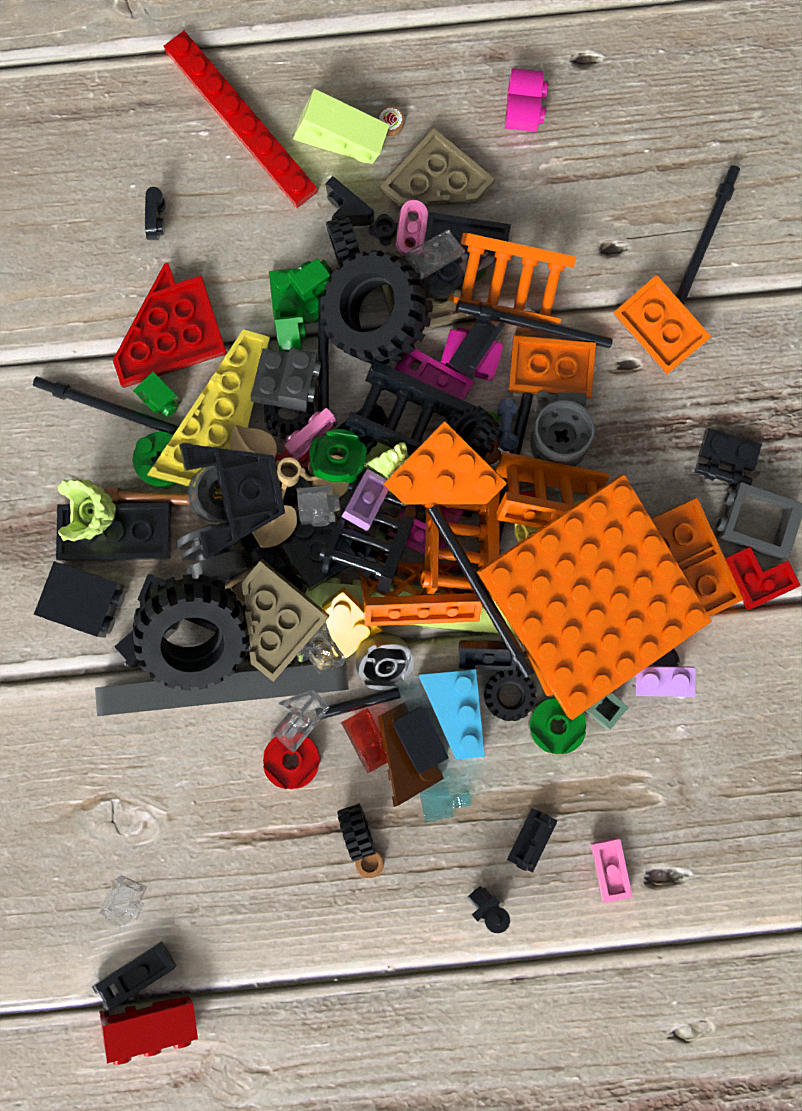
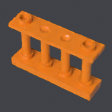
[449,233,576,324]
[494,452,610,528]
[420,492,500,601]

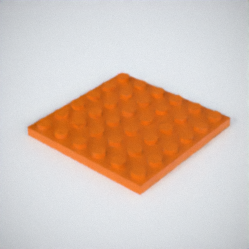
[477,475,712,720]

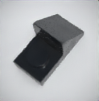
[325,176,374,227]

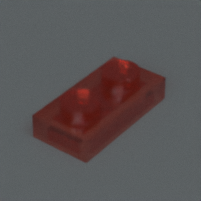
[341,708,388,773]

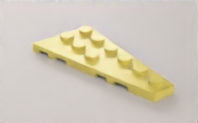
[147,329,270,494]

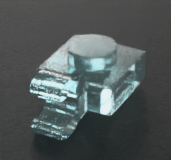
[420,787,472,823]

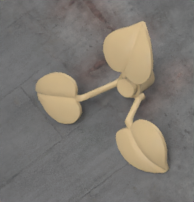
[230,425,349,548]

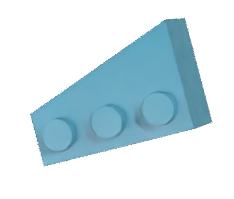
[418,669,485,760]

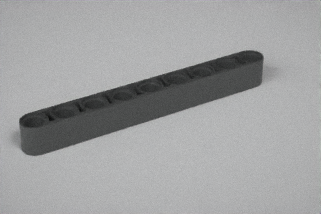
[95,661,349,716]

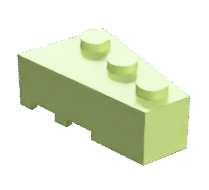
[293,89,390,164]

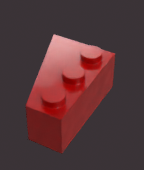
[99,996,198,1065]

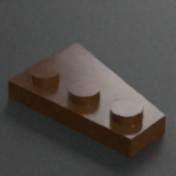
[378,702,444,807]

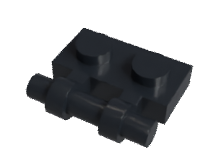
[695,428,762,487]

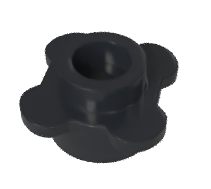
[369,214,398,246]

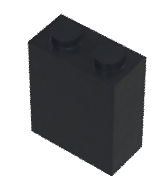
[33,561,125,638]

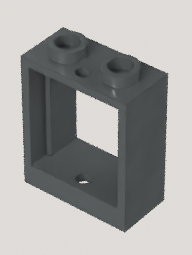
[716,482,802,560]

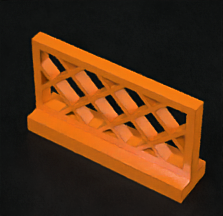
[359,561,482,626]

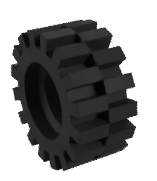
[326,215,360,269]
[263,402,314,440]
[450,405,500,457]
[484,670,537,721]
[337,803,376,862]

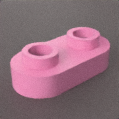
[396,200,428,258]

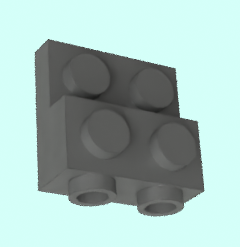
[251,348,322,412]

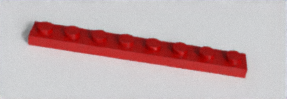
[163,30,318,208]

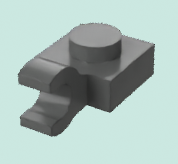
[536,392,586,414]

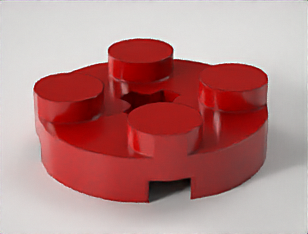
[263,731,321,789]

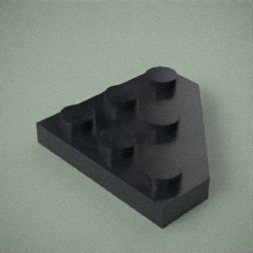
[419,212,511,299]

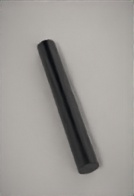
[316,687,401,720]

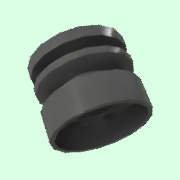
[530,400,595,466]
[188,466,227,523]
[176,522,249,583]

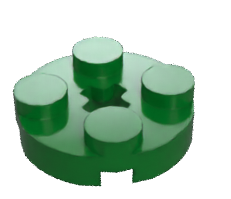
[309,429,367,483]
[132,432,176,488]
[528,697,586,754]

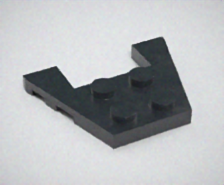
[179,443,285,559]

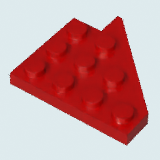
[113,263,227,388]

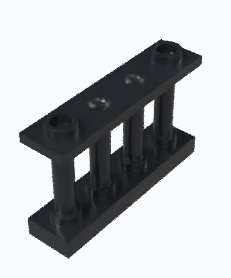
[344,360,474,456]
[319,468,421,594]

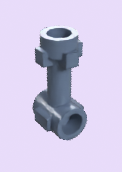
[496,398,519,452]

